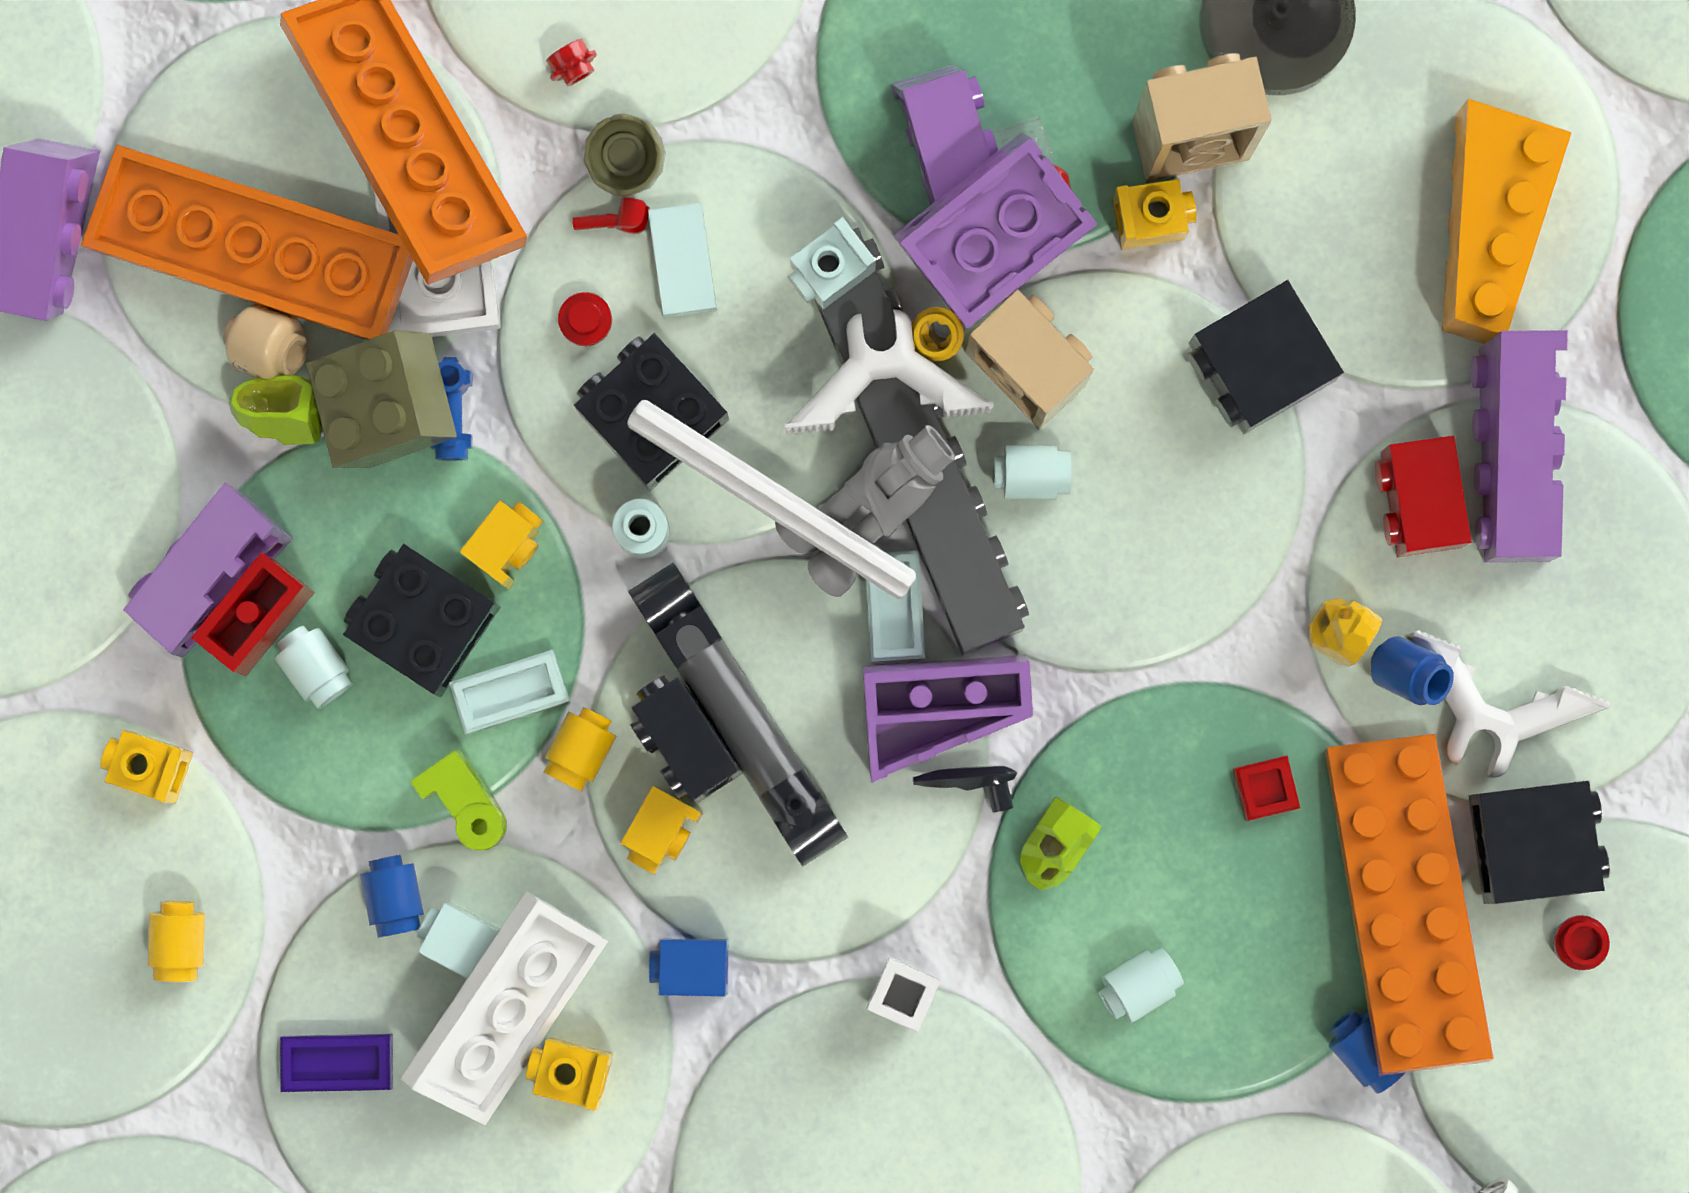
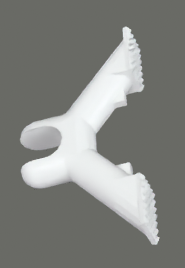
[785,310,994,436]
[1408,630,1611,778]

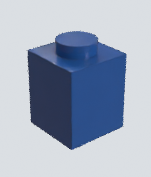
[649,938,729,997]

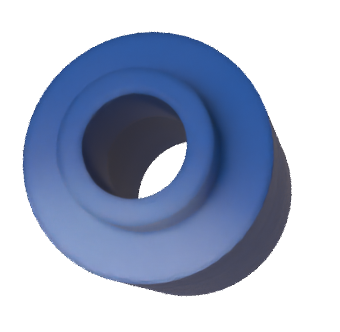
[1371,636,1454,705]
[360,855,424,938]
[1328,1009,1406,1094]

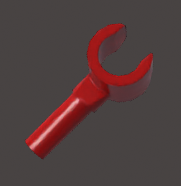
[572,197,650,234]

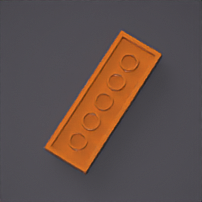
[280,0,527,285]
[81,144,413,340]
[1324,734,1494,1076]

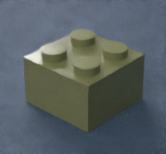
[306,330,457,468]

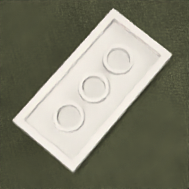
[401,891,608,1125]

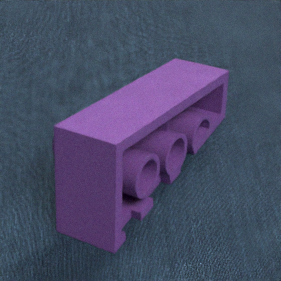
[1471,330,1568,563]

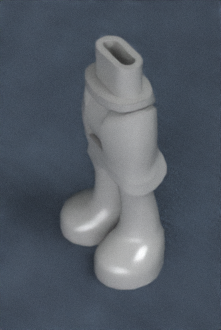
[775,425,955,597]

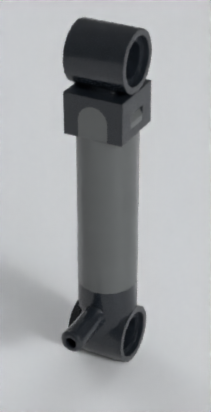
[628,562,849,867]

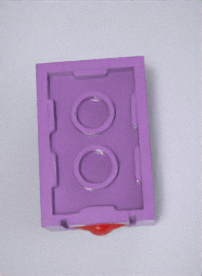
[893,133,1098,329]

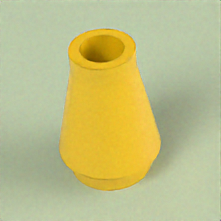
[912,307,964,361]

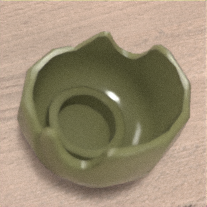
[583,114,666,196]

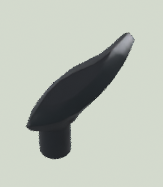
[913,766,1017,813]

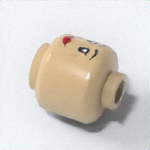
[223,304,308,379]

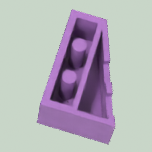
[890,65,998,205]
[0,138,101,321]
[123,482,293,658]
[862,655,1033,783]

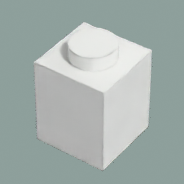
[867,957,941,1032]

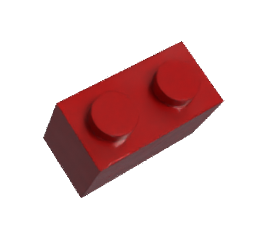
[1375,435,1472,558]
[191,552,315,676]

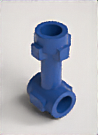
[431,357,473,461]

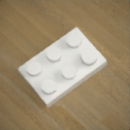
[375,193,501,337]

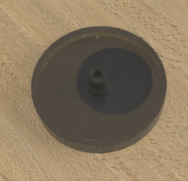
[1199,0,1356,95]

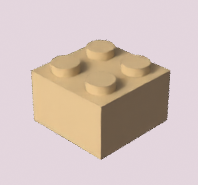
[966,289,1094,430]

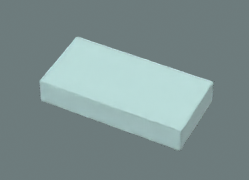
[648,203,717,318]
[866,551,925,663]
[449,650,570,735]

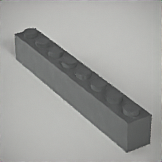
[798,227,1029,656]

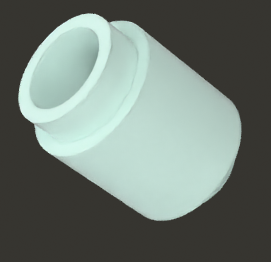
[993,445,1071,500]
[613,499,670,559]
[274,625,353,709]
[1098,947,1184,1024]

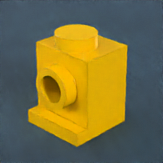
[1112,179,1197,250]
[459,500,544,590]
[100,730,194,804]
[620,786,703,875]
[525,1037,613,1111]

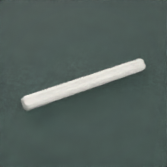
[627,400,916,599]

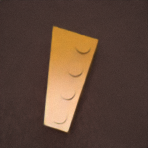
[1442,99,1572,344]

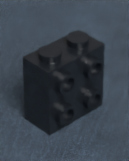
[1187,280,1344,435]
[574,333,729,491]
[343,543,501,698]
[630,675,743,803]
[1468,780,1610,904]

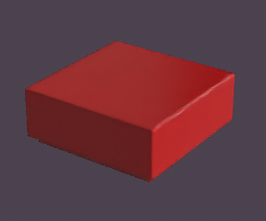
[1232,755,1301,821]

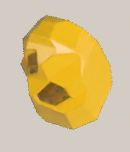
[1308,598,1382,667]

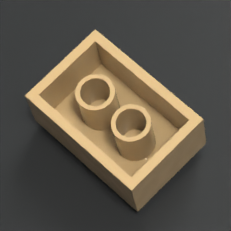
[1132,53,1272,183]

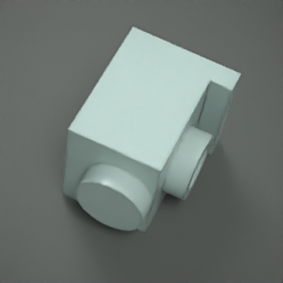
[788,217,876,310]

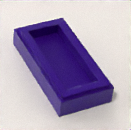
[280,1034,393,1092]

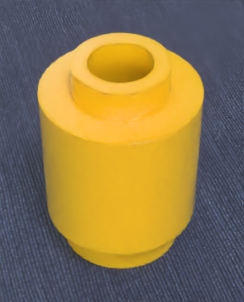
[543,706,617,792]
[148,901,205,982]

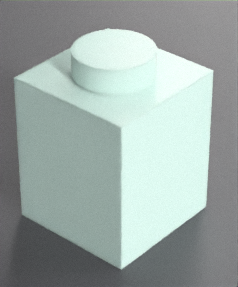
[417,902,501,979]

